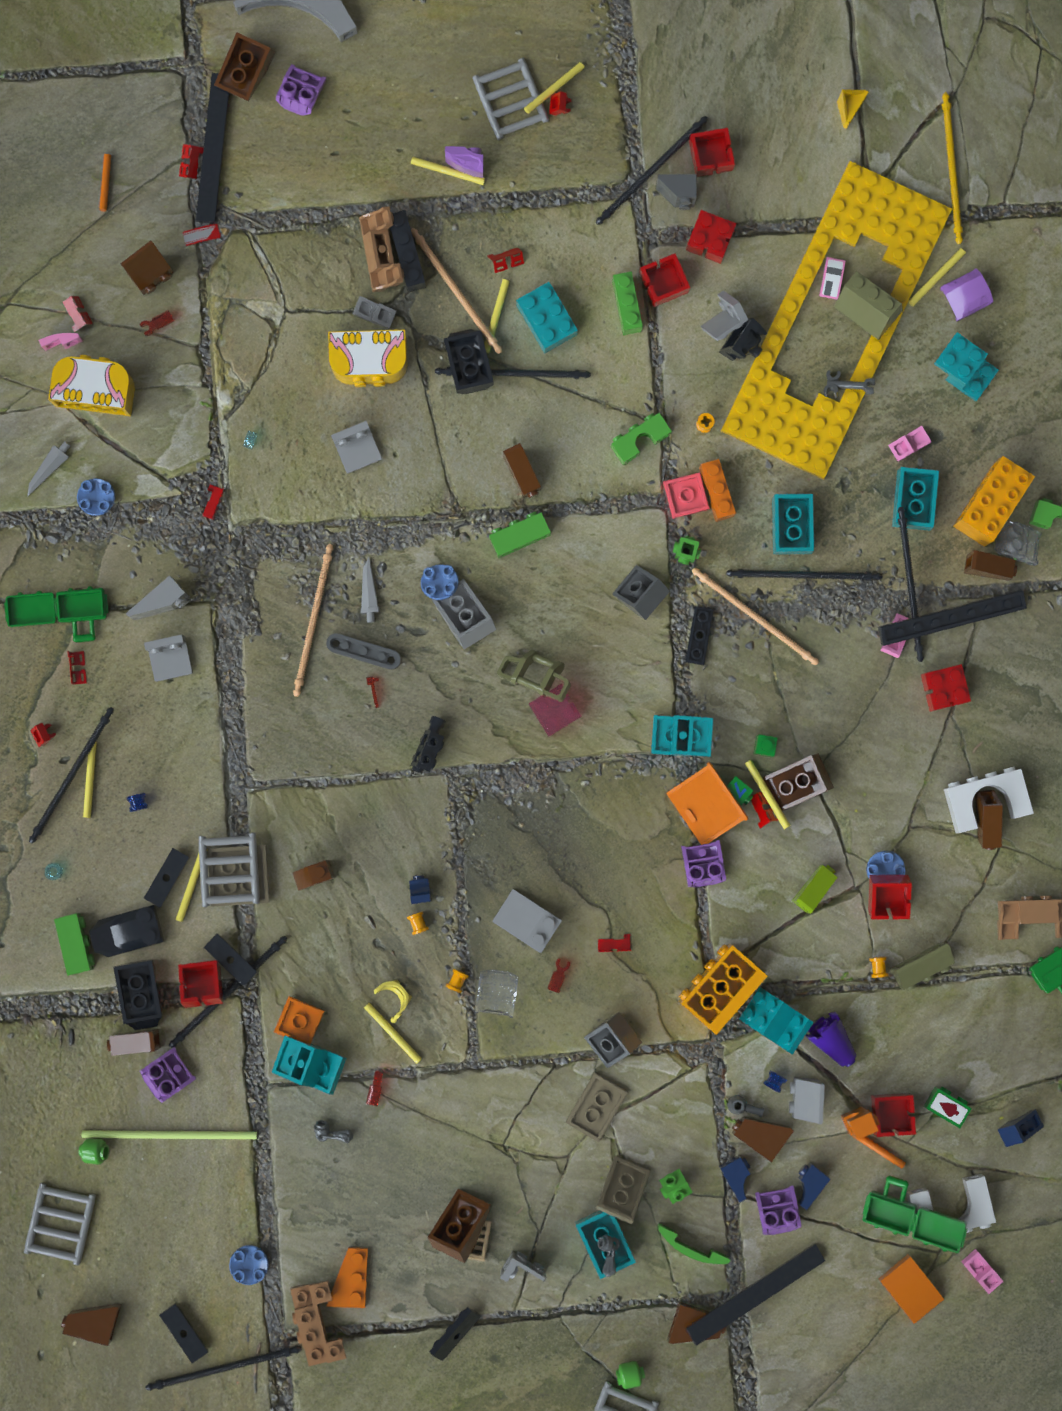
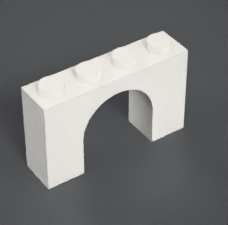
[944,766,1034,833]
[906,1174,996,1233]

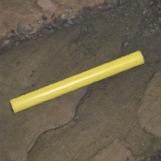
[524,62,584,114]
[411,157,485,185]
[908,248,966,306]
[484,279,510,354]
[83,741,97,818]
[745,760,791,829]
[176,849,208,922]
[364,1003,422,1064]

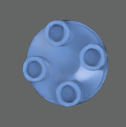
[77,478,115,516]
[421,564,459,600]
[866,851,906,878]
[229,1245,268,1285]

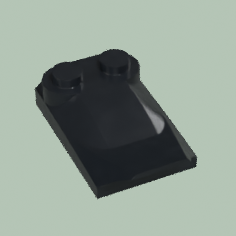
[444,329,494,394]
[89,905,165,957]
[113,959,162,1030]

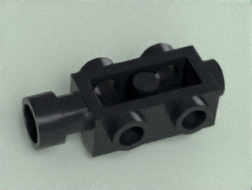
[410,716,446,774]

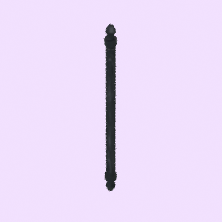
[596,116,708,225]
[435,367,591,379]
[898,507,924,662]
[726,569,883,581]
[29,707,114,843]
[169,936,288,1048]
[145,1345,302,1391]

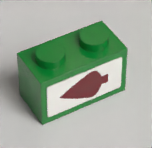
[923,1086,972,1128]

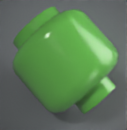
[78,1138,109,1165]
[616,1361,645,1389]

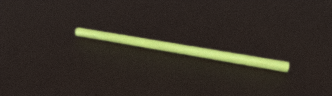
[81,1130,257,1139]

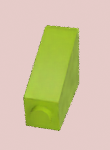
[791,865,838,914]

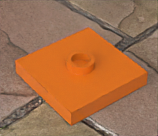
[274,996,325,1044]

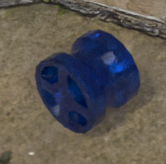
[126,793,148,812]
[763,1070,787,1093]

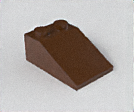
[214,32,275,102]
[120,240,174,295]
[763,753,834,811]
[427,1189,491,1263]

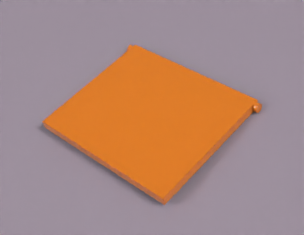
[666,762,748,845]

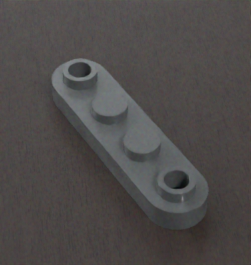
[326,633,401,670]

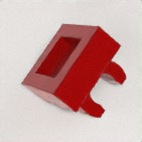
[549,91,572,116]
[30,722,56,747]

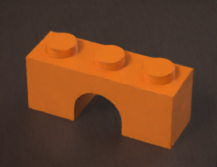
[699,459,736,522]
[841,1106,879,1140]

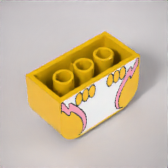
[328,330,408,387]
[48,355,135,416]

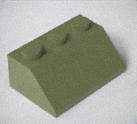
[834,271,903,340]
[890,942,955,991]

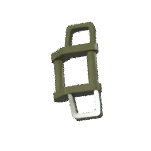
[497,650,571,702]

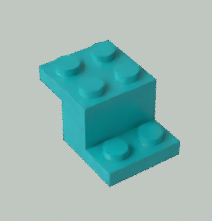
[934,332,999,402]
[651,715,713,757]
[739,987,814,1055]
[272,1036,347,1095]

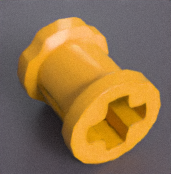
[696,413,715,433]
[407,911,429,935]
[869,956,888,978]
[445,969,469,993]

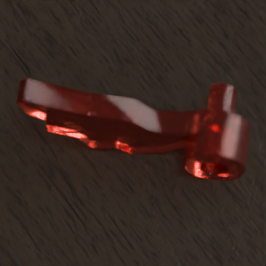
[366,676,379,708]

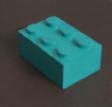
[516,282,578,354]
[892,467,939,531]
[772,494,814,555]
[575,1210,636,1279]

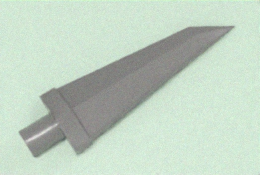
[28,441,70,496]
[361,557,380,623]

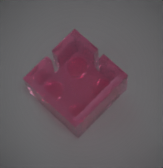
[528,684,581,738]

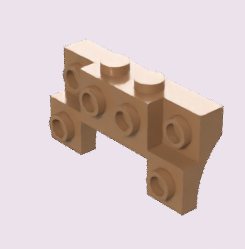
[359,206,404,292]
[997,896,1062,940]
[290,1280,347,1366]

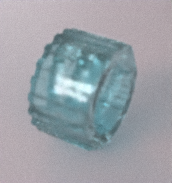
[243,431,257,449]
[44,863,63,880]

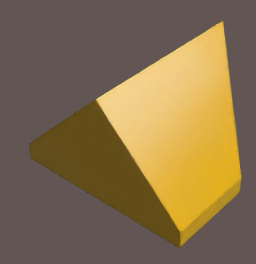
[837,90,868,129]

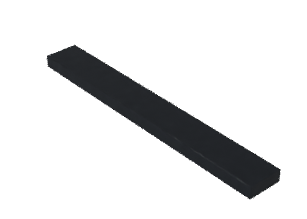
[196,73,230,224]
[878,590,1027,646]
[685,1244,825,1346]

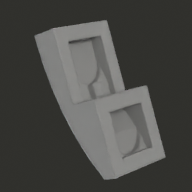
[352,296,396,329]

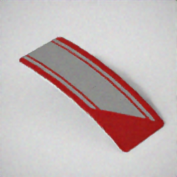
[183,224,221,246]

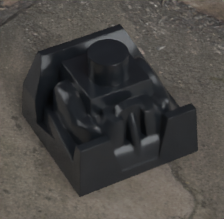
[719,318,767,361]

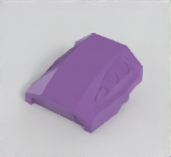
[276,64,326,116]
[445,146,484,178]
[940,268,993,321]
[681,840,726,887]
[140,1047,196,1103]
[755,1186,802,1235]

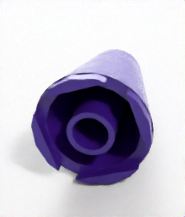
[806,1012,857,1067]

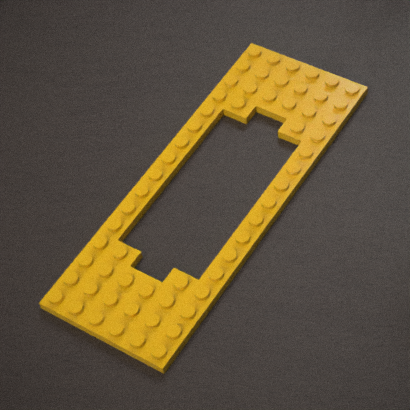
[721,161,952,480]

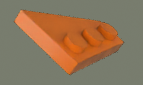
[326,1247,368,1308]

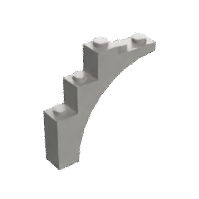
[233,0,357,42]

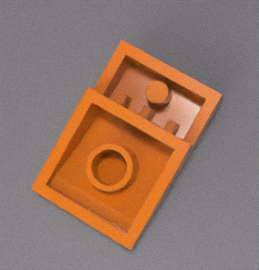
[878,1254,944,1324]

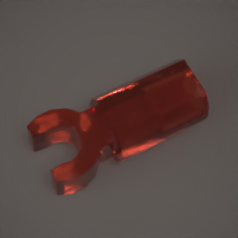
[140,310,174,336]
[547,958,570,993]
[366,1071,384,1106]

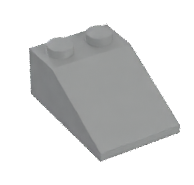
[126,575,190,620]
[432,579,496,650]
[492,889,562,953]
[789,1077,825,1124]

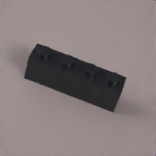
[390,210,426,292]

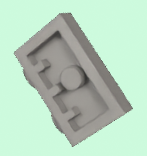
[701,290,748,341]
[331,421,382,474]
[144,634,193,682]
[500,1251,546,1282]

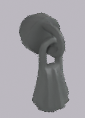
[314,1120,354,1143]
[598,1235,620,1277]

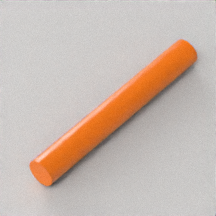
[99,154,112,212]
[853,1137,906,1169]

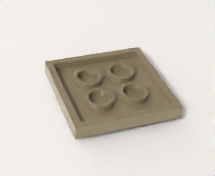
[208,845,270,907]

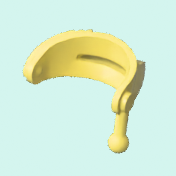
[374,980,412,1023]

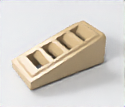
[468,1220,492,1262]

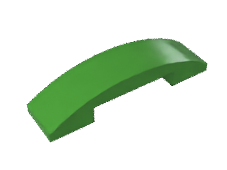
[657,1223,730,1264]

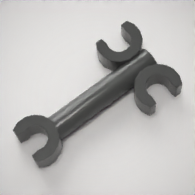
[824,370,875,398]

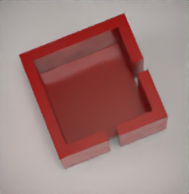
[689,127,735,177]
[686,210,736,264]
[639,253,690,307]
[921,664,971,712]
[868,875,912,920]
[178,960,223,1008]
[871,1093,916,1137]

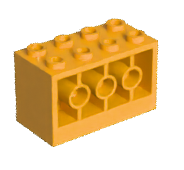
[953,456,1035,547]
[678,944,767,1035]

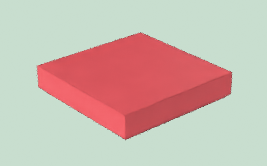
[663,472,710,519]

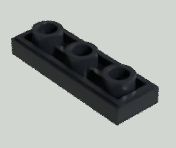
[685,606,714,666]
[144,848,190,908]
[203,933,259,987]
[159,1303,209,1364]
[429,1307,481,1361]

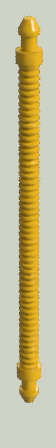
[942,92,963,244]

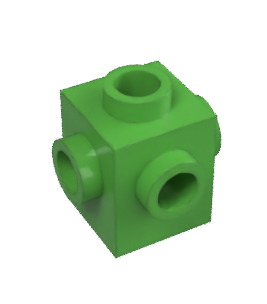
[673,536,701,565]
[659,1169,693,1204]

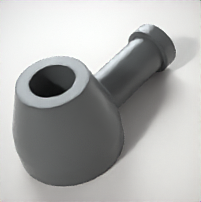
[727,1095,764,1117]

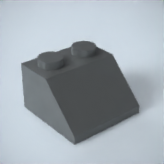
[656,174,697,210]
[612,565,670,620]
[584,1012,642,1068]

